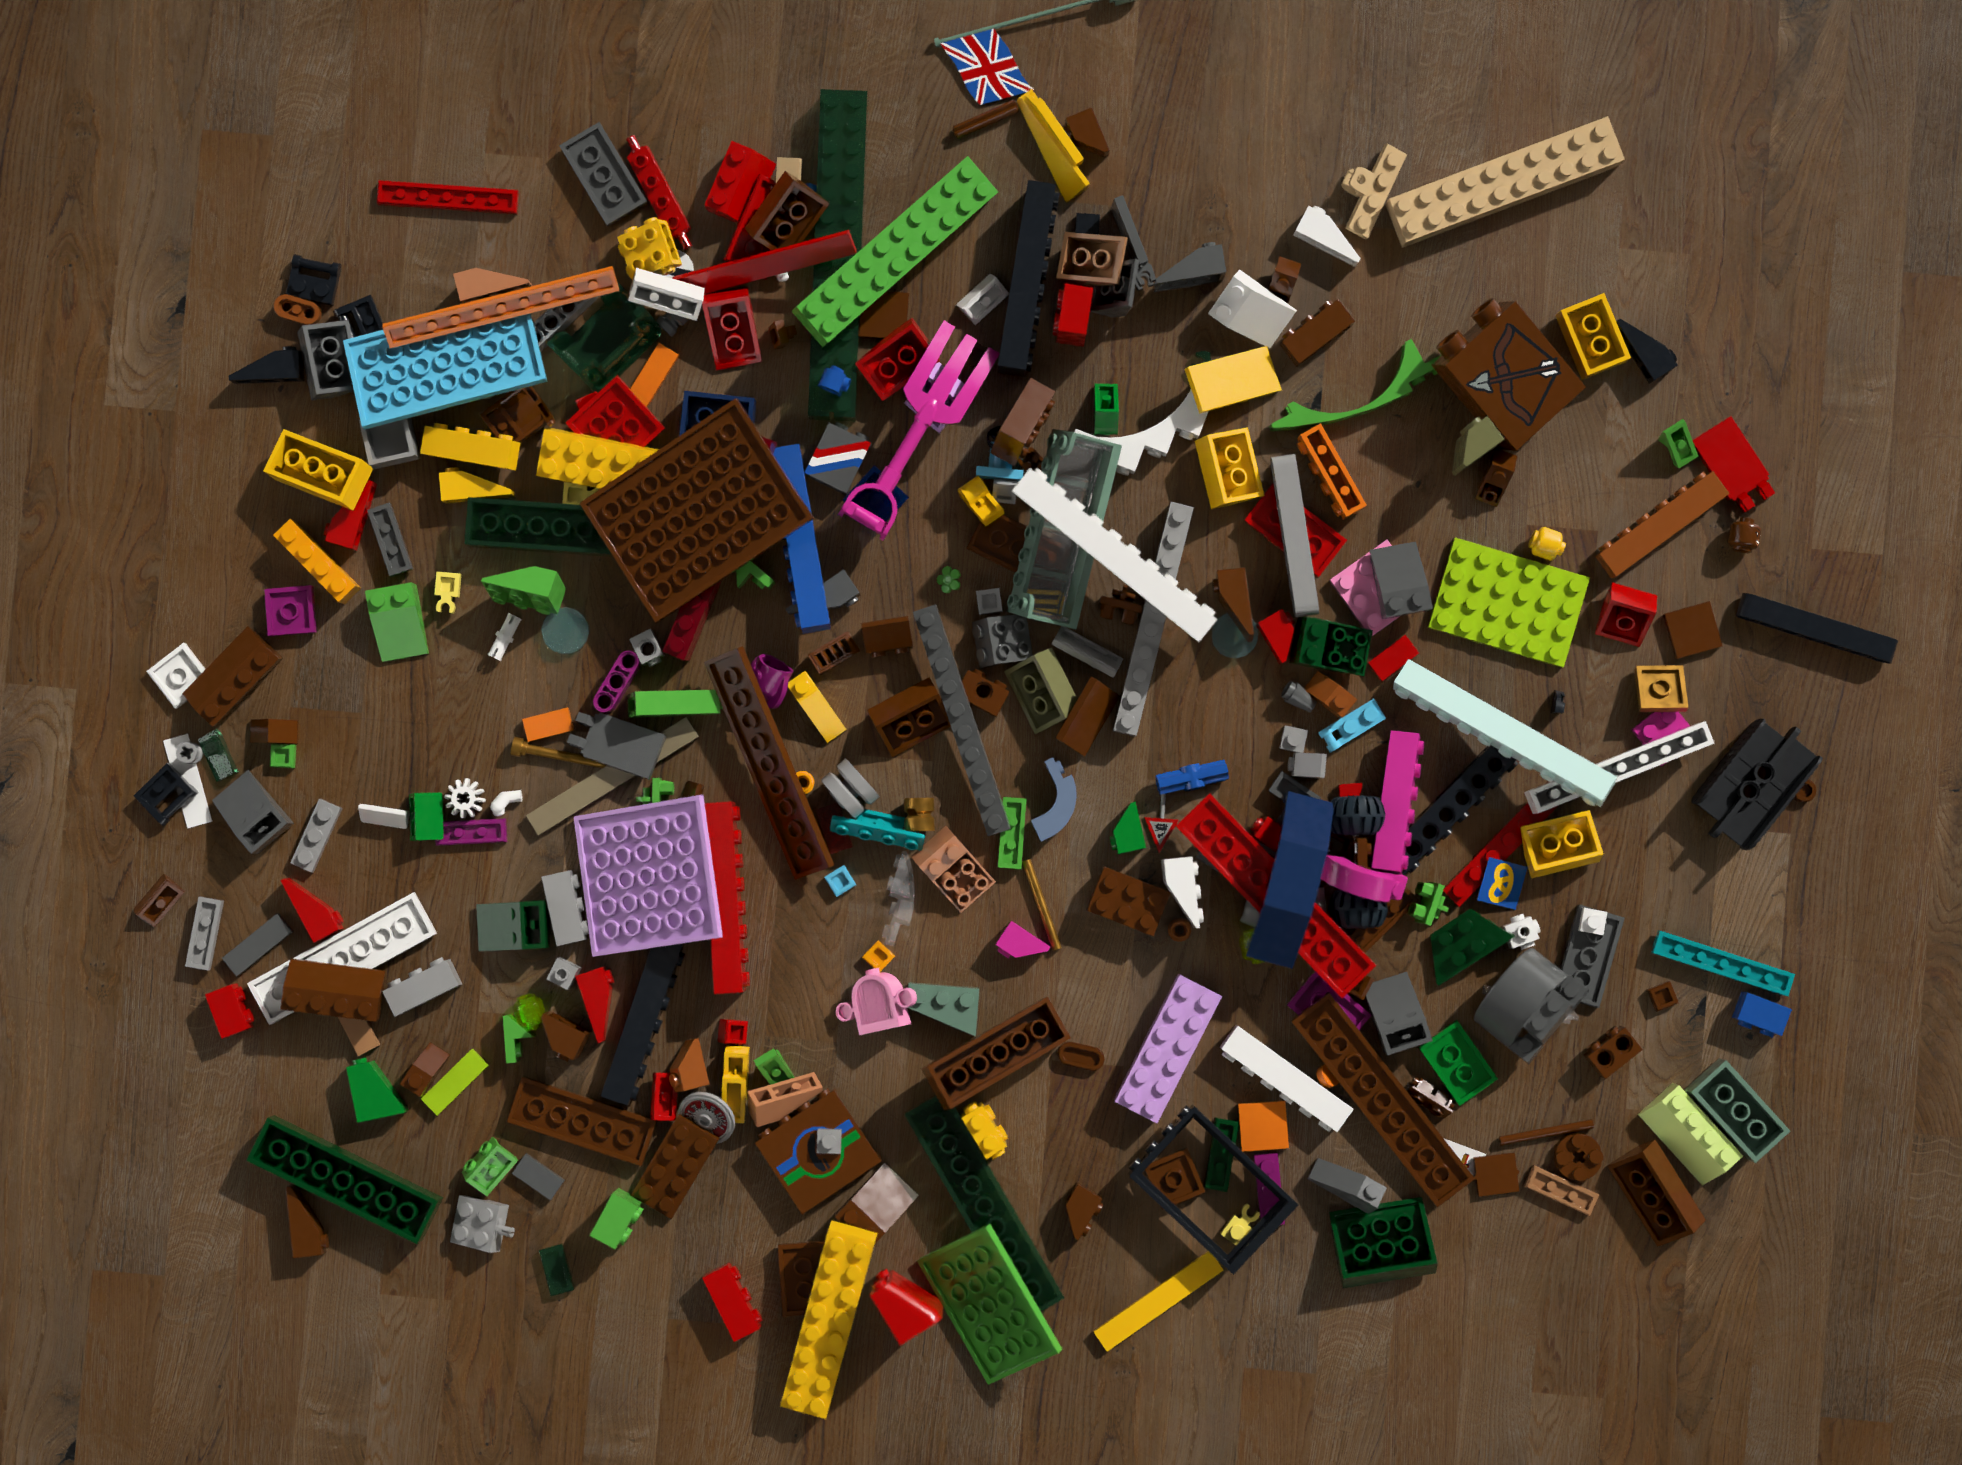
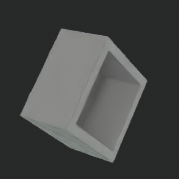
[359,418,420,469]

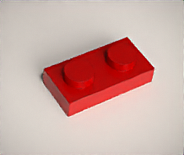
[650,1072,677,1121]

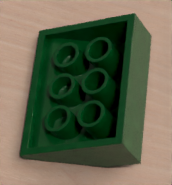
[1329,1197,1438,1289]

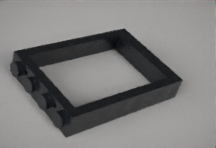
[1128,1104,1298,1275]

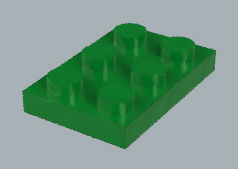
[1418,1020,1498,1106]

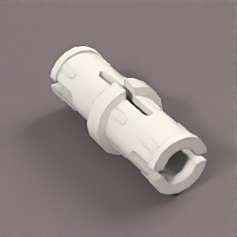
[487,613,522,661]

